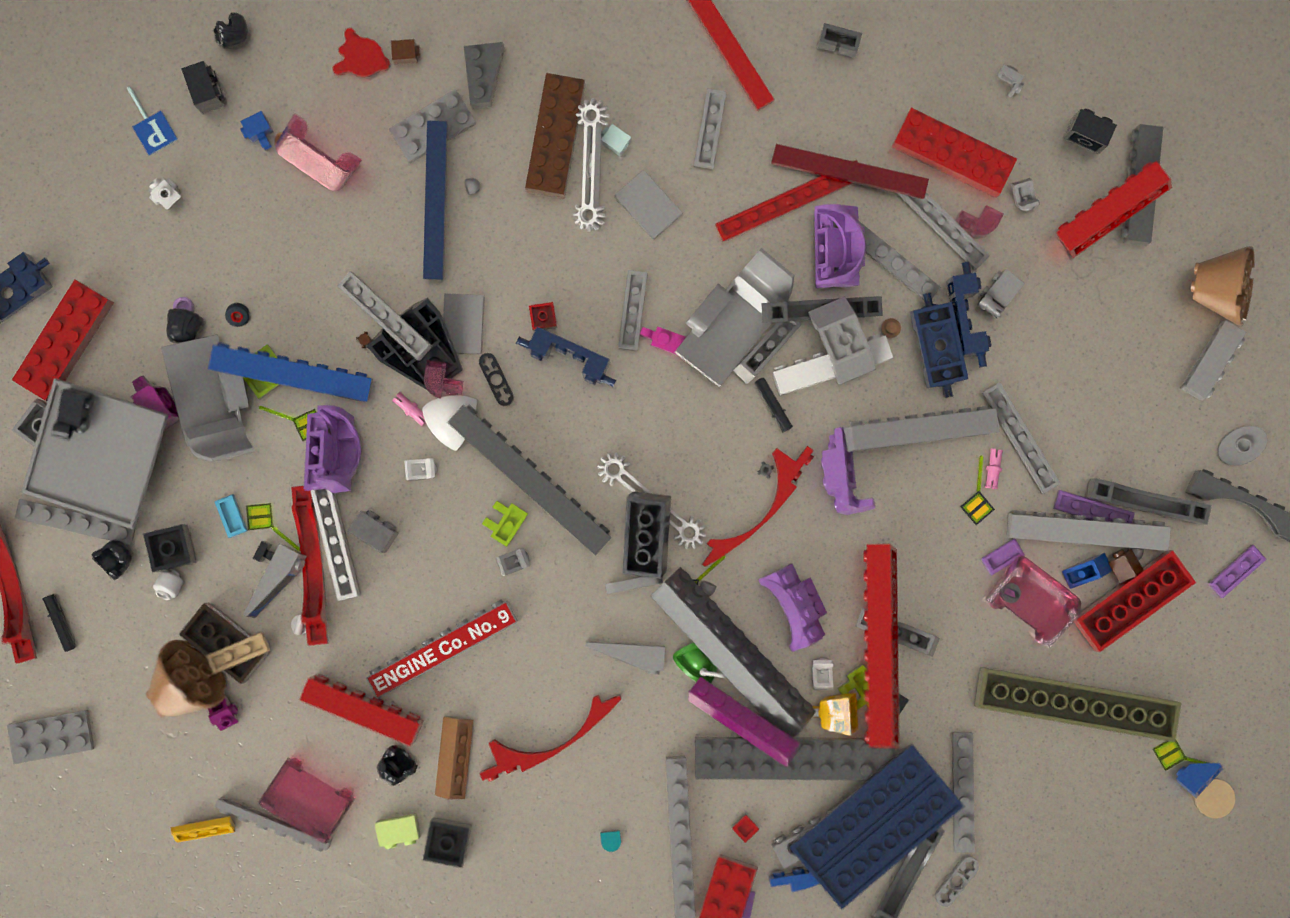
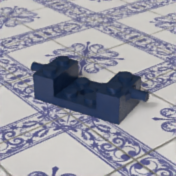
[0,252,52,324]
[946,262,991,368]
[910,293,969,398]
[516,327,616,387]

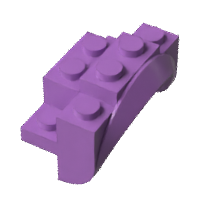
[814,204,866,289]
[304,405,361,493]
[821,427,875,515]
[758,564,827,652]

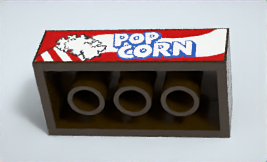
[179,603,270,684]

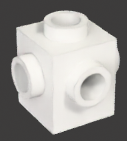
[148,177,181,210]

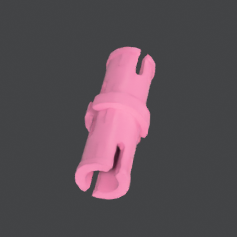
[392,392,426,426]
[985,449,1003,489]

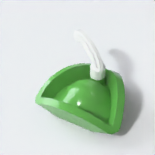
[673,643,726,683]

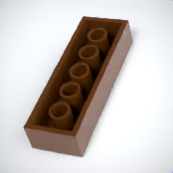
[525,73,585,199]

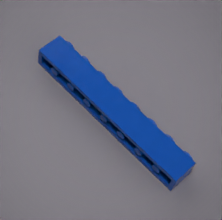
[208,342,372,402]

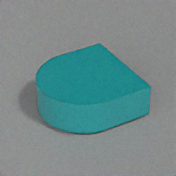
[600,830,621,852]

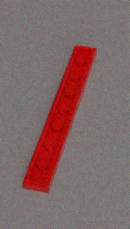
[688,0,774,111]
[715,160,858,242]

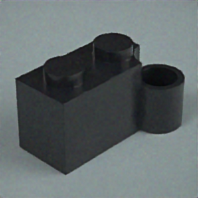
[52,388,94,440]

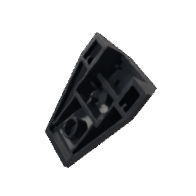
[366,297,463,393]

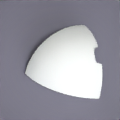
[422,395,477,451]

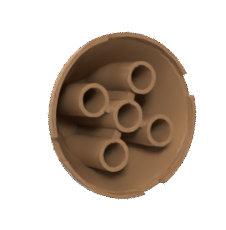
[1191,246,1255,326]
[146,640,227,717]

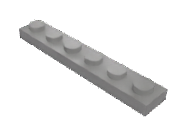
[897,173,990,270]
[859,221,941,300]
[338,271,432,361]
[982,382,1061,494]
[15,499,136,545]
[952,732,975,853]
[215,797,332,851]

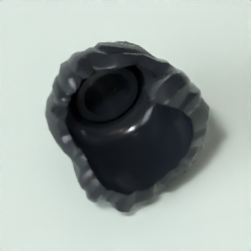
[213,12,248,48]
[166,308,205,344]
[91,540,132,580]
[377,745,418,786]

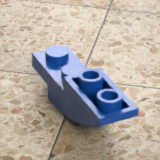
[769,868,820,892]

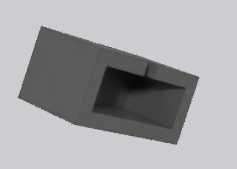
[817,23,862,58]

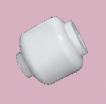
[153,569,183,600]

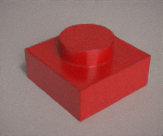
[731,814,760,843]

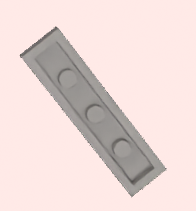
[694,88,727,169]
[618,270,648,351]

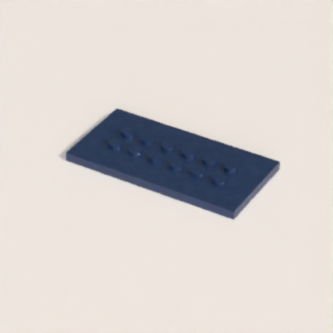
[789,744,965,910]

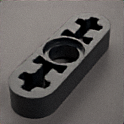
[479,353,514,406]

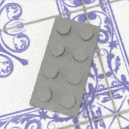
[389,89,476,163]
[7,710,94,764]

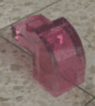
[955,205,1004,238]
[424,360,464,399]

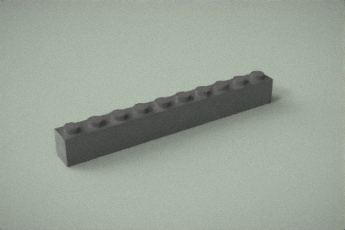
[447,405,611,555]

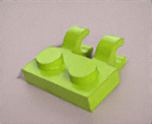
[482,501,528,547]
[837,665,868,710]

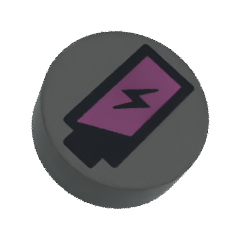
[1000,583,1021,603]

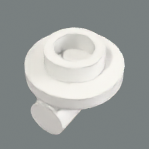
[291,614,306,635]

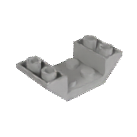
[808,297,876,385]

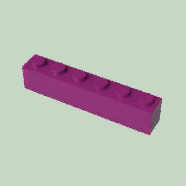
[688,677,800,767]

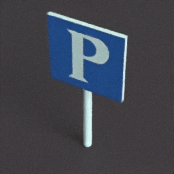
[127,86,178,156]

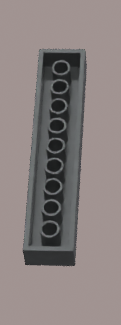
[651,567,816,738]
[695,737,895,780]

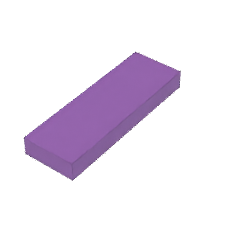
[1208,545,1267,598]

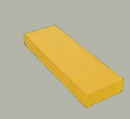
[171,816,235,843]

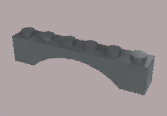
[761,296,883,323]
[1185,469,1290,542]
[1086,478,1212,525]
[873,827,945,918]

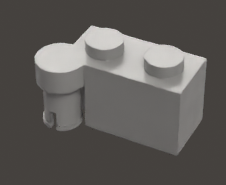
[977,269,1025,319]

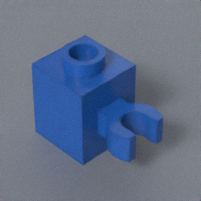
[240,111,273,150]

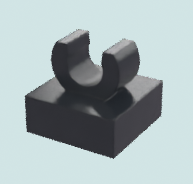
[252,541,274,562]

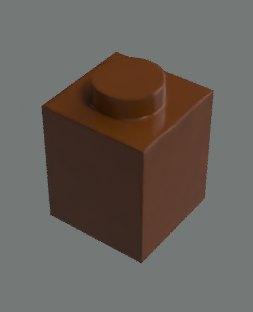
[391,39,421,65]
[1108,549,1143,583]

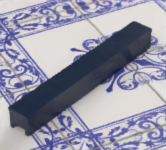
[423,120,448,280]

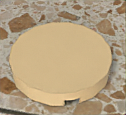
[1194,778,1236,819]

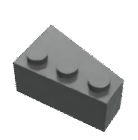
[464,42,504,109]

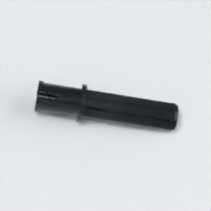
[755,377,793,433]
[42,594,75,652]

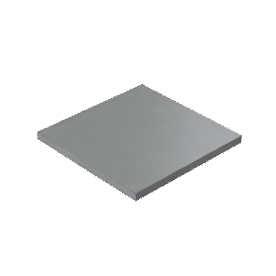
[21,378,169,529]

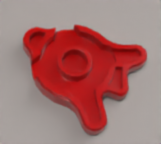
[332,28,390,77]

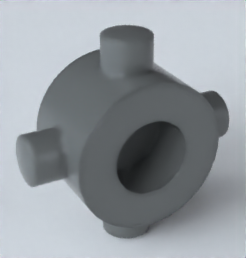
[757,461,774,478]

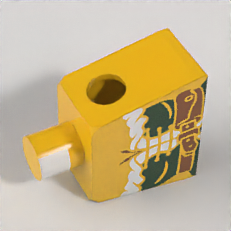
[813,693,859,735]

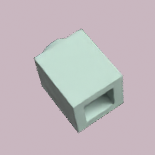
[601,124,631,157]

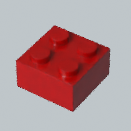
[529,302,557,331]

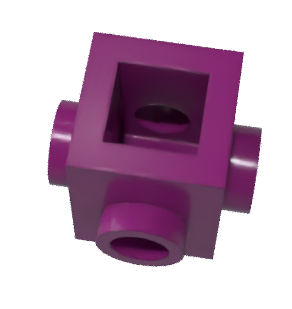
[208,696,239,731]

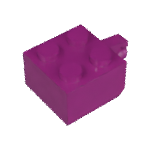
[131,376,179,430]

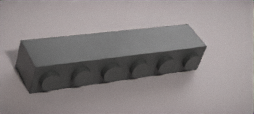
[1121,124,1163,246]

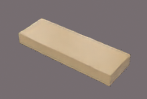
[206,632,270,674]

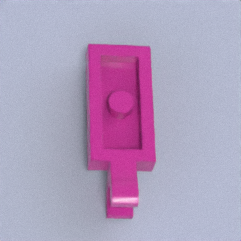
[640,326,686,356]

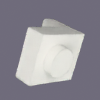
[404,458,437,480]
[812,658,833,690]

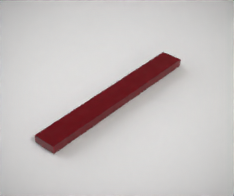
[771,144,929,199]

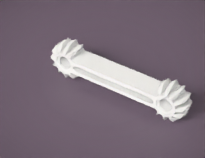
[573,98,610,232]
[597,452,706,549]

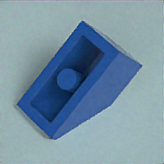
[1062,553,1113,589]
[1176,763,1223,798]

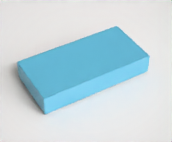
[214,494,248,538]

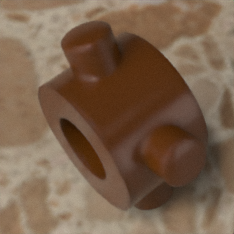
[356,331,372,349]

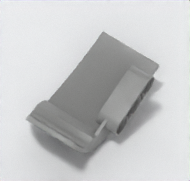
[675,248,794,387]
[161,334,255,462]

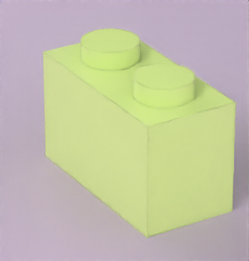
[375,813,421,849]

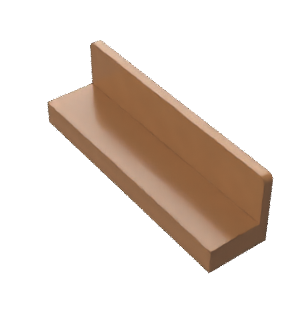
[435,717,473,799]

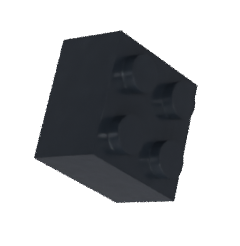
[181,60,225,114]
[1063,108,1117,154]
[143,524,196,572]
[423,818,472,868]

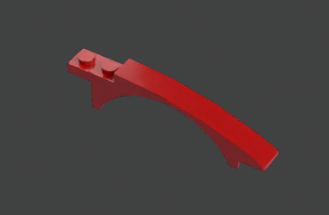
[701,446,814,567]
[291,486,329,646]
[0,525,37,664]
[479,694,621,782]

